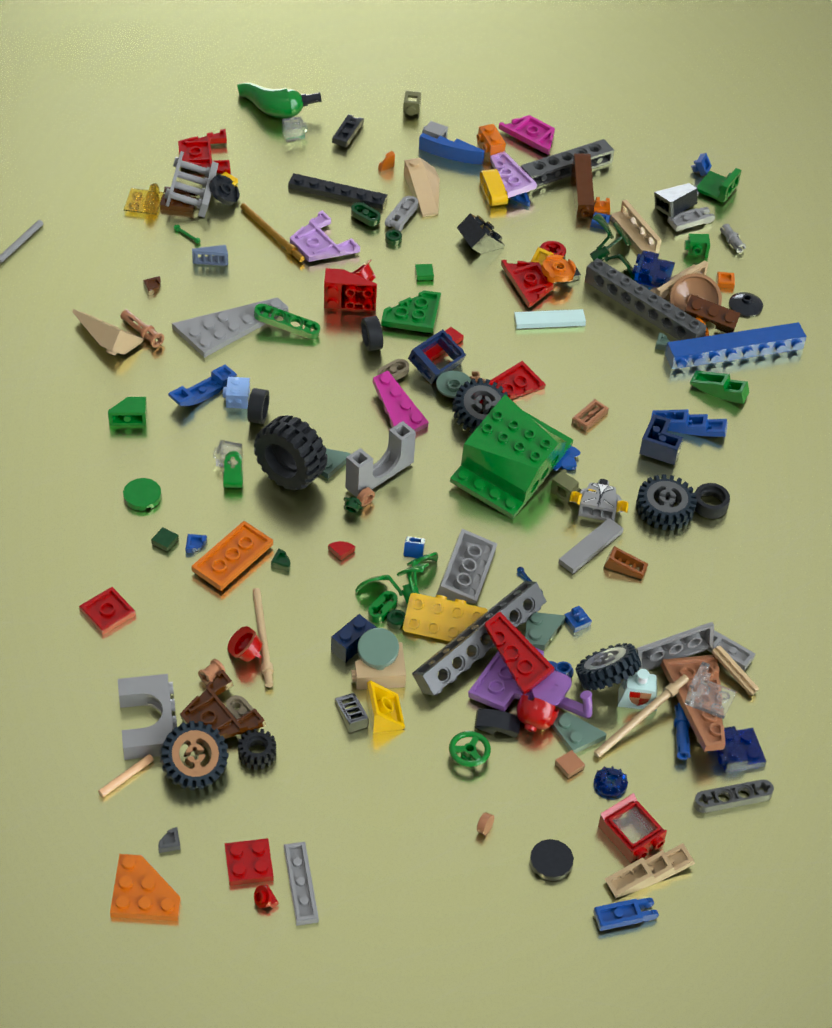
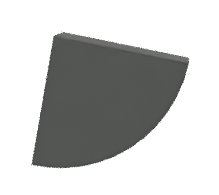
[158,827,181,853]

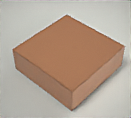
[555,750,585,778]

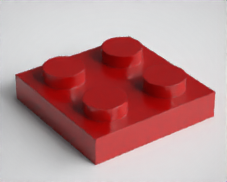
[224,838,274,886]

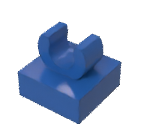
[691,153,712,176]
[564,606,592,633]

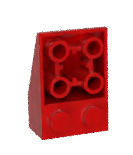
[324,268,377,311]

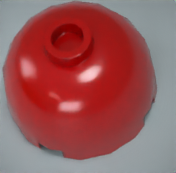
[516,695,560,733]

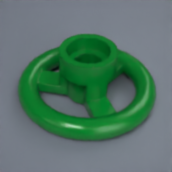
[449,731,491,767]

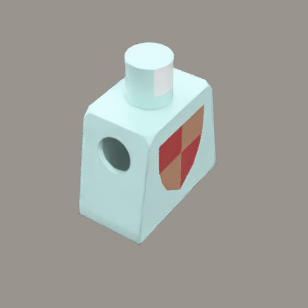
[618,669,657,711]

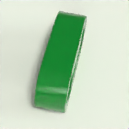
[368,591,398,623]

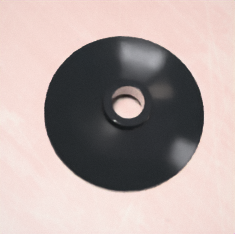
[729,292,763,317]

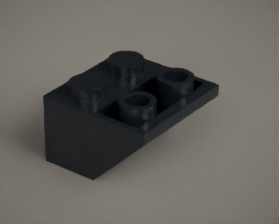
[457,213,505,254]

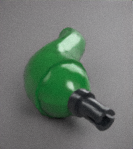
[237,83,322,118]

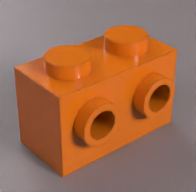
[476,124,506,162]

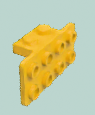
[403,593,488,642]

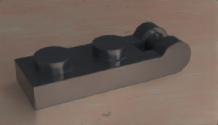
[332,114,364,147]

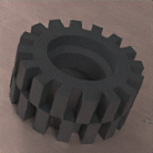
[238,728,276,770]

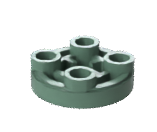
[358,628,399,670]

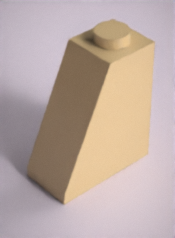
[351,642,406,690]

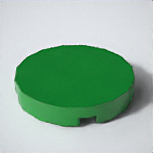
[123,478,162,511]

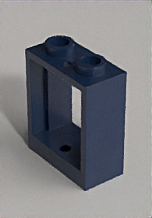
[408,329,466,384]

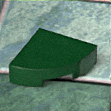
[271,548,291,572]

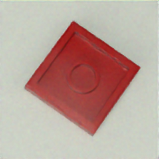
[79,587,136,635]

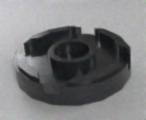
[209,175,240,206]
[530,839,574,881]

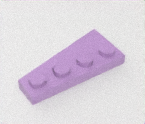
[490,151,537,198]

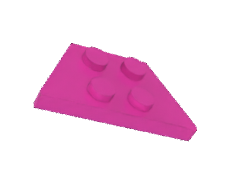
[498,115,555,155]

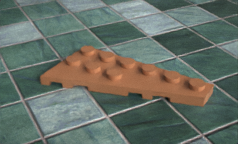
[661,655,726,752]

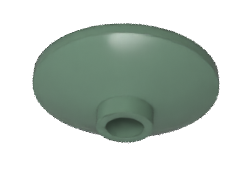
[436,371,471,398]

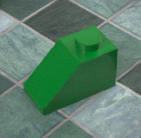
[108,397,147,426]

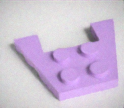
[290,210,360,262]

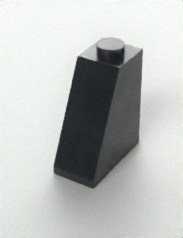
[654,183,699,217]

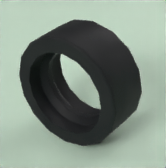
[361,316,384,351]
[247,388,270,424]
[695,483,730,519]

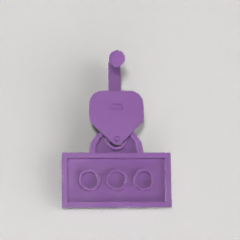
[468,648,592,719]

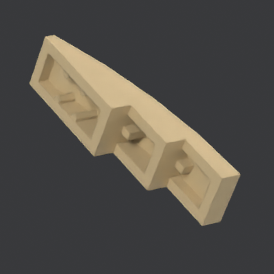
[605,843,695,898]

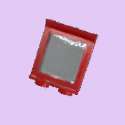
[598,793,667,863]

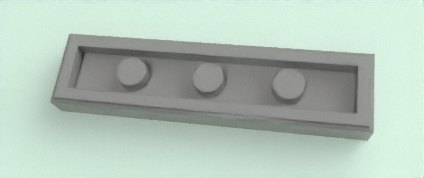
[558,518,624,574]
[284,842,319,926]

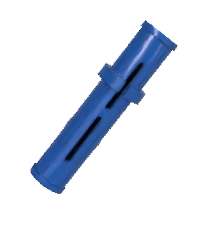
[674,703,691,760]

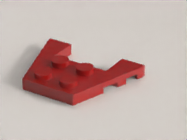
[178,129,231,174]

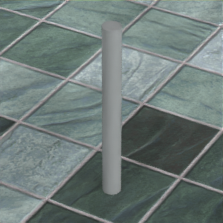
[0,220,43,264]

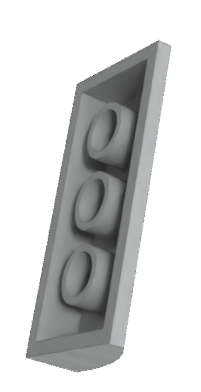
[436,529,497,604]
[635,622,714,672]

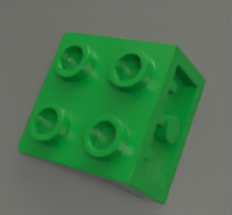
[696,168,742,202]

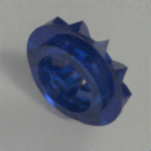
[594,766,628,797]

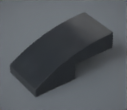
[474,709,520,737]

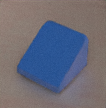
[403,536,426,558]

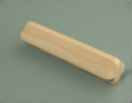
[712,646,759,695]

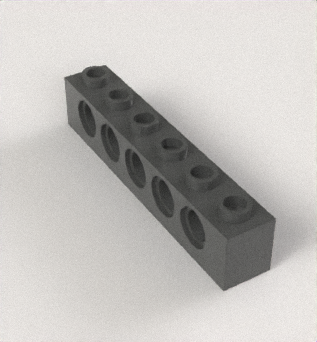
[521,139,614,187]

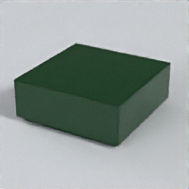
[151,527,179,552]

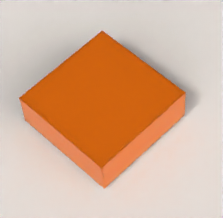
[716,272,735,289]

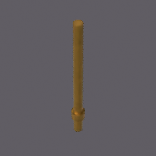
[240,203,305,262]

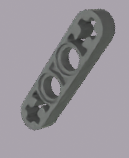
[693,780,774,813]

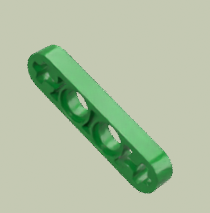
[254,304,320,339]

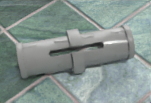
[720,224,746,253]

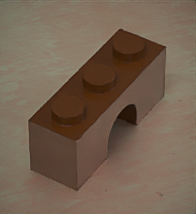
[684,294,741,333]

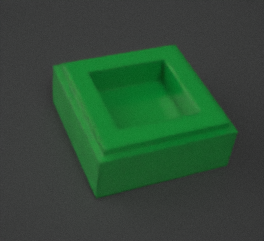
[415,264,434,280]

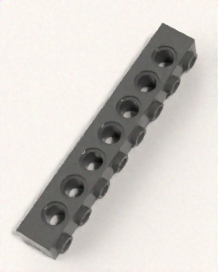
[585,258,707,340]
[412,581,547,695]

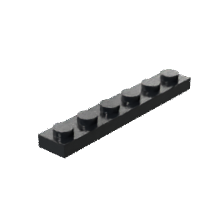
[288,173,388,210]

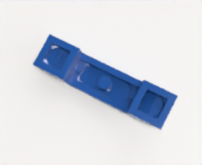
[168,364,237,406]

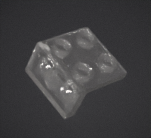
[685,662,737,719]

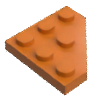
[110,854,181,921]

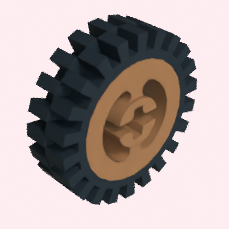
[160,721,229,790]

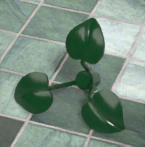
[590,214,636,281]

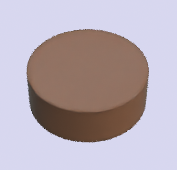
[357,487,375,506]
[477,812,494,835]

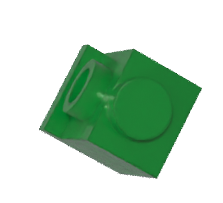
[684,233,710,258]

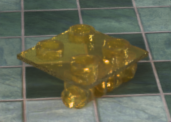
[124,183,164,215]

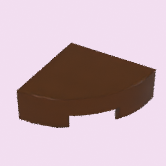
[143,276,161,295]

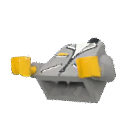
[569,479,629,521]

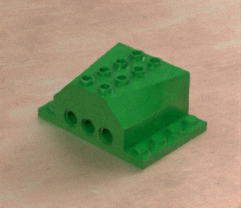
[450,394,574,519]

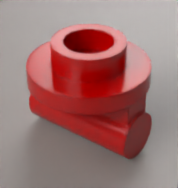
[254,885,279,908]

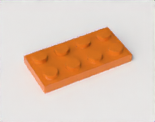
[191,521,273,591]

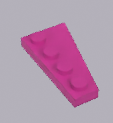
[372,371,429,432]

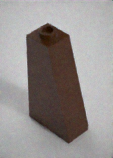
[571,153,595,218]

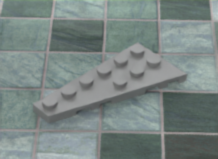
[172,297,288,358]

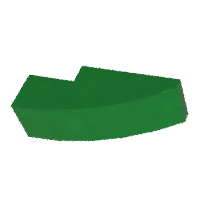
[690,371,750,404]

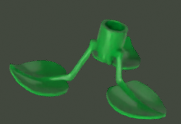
[355,552,438,605]

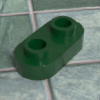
[351,202,381,226]

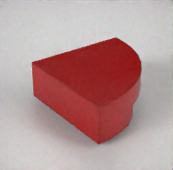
[328,541,355,560]

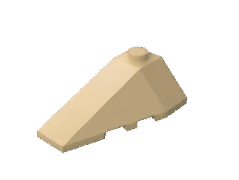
[404,158,440,217]
[72,309,144,355]

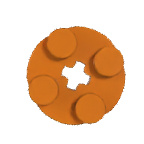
[541,255,576,283]

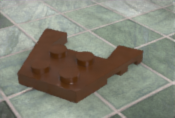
[180,670,266,738]

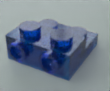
[632,250,675,288]
[717,726,767,773]

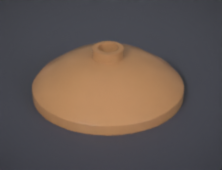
[670,273,722,323]

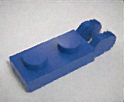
[593,897,659,931]

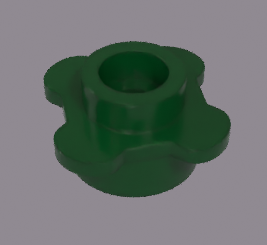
[343,497,363,513]

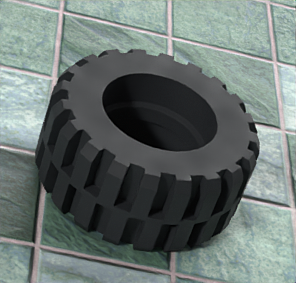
[254,415,327,490]

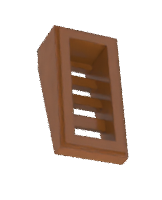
[604,546,648,579]

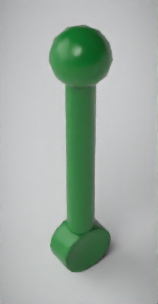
[174,225,201,244]

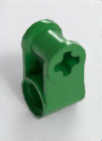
[223,451,243,488]

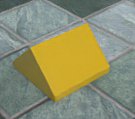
[366,680,405,733]

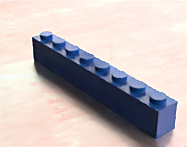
[665,322,807,369]

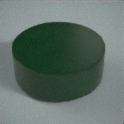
[385,230,402,245]
[387,610,406,630]

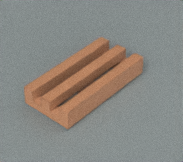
[572,399,609,431]

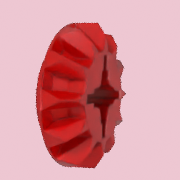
[540,241,566,256]

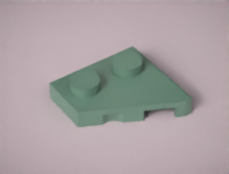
[525,612,565,650]

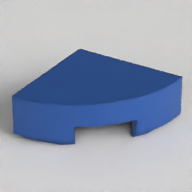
[185,534,207,553]

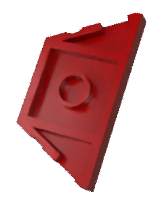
[501,260,553,308]

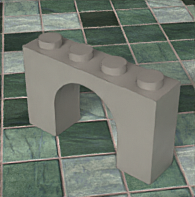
[345,421,416,497]
[118,674,177,760]

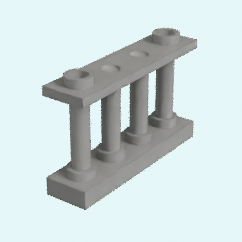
[164,151,219,217]

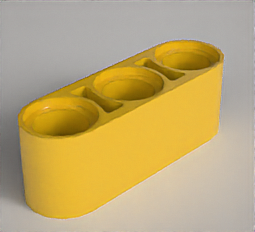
[480,169,508,207]

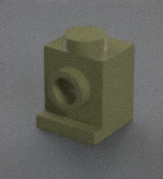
[403,91,421,115]
[550,469,581,503]

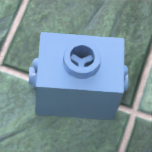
[223,377,250,409]

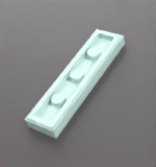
[514,309,586,329]

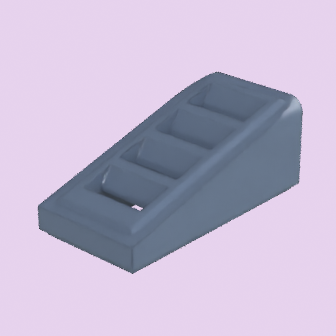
[192,245,228,266]

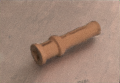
[120,309,164,348]

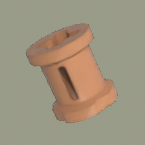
[198,659,225,685]

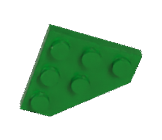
[381,290,441,333]

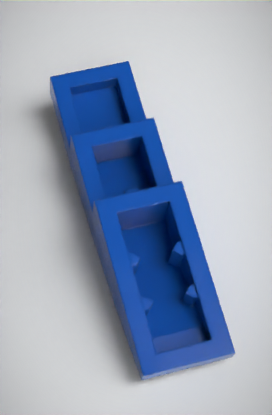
[419,133,484,165]
[651,409,728,437]

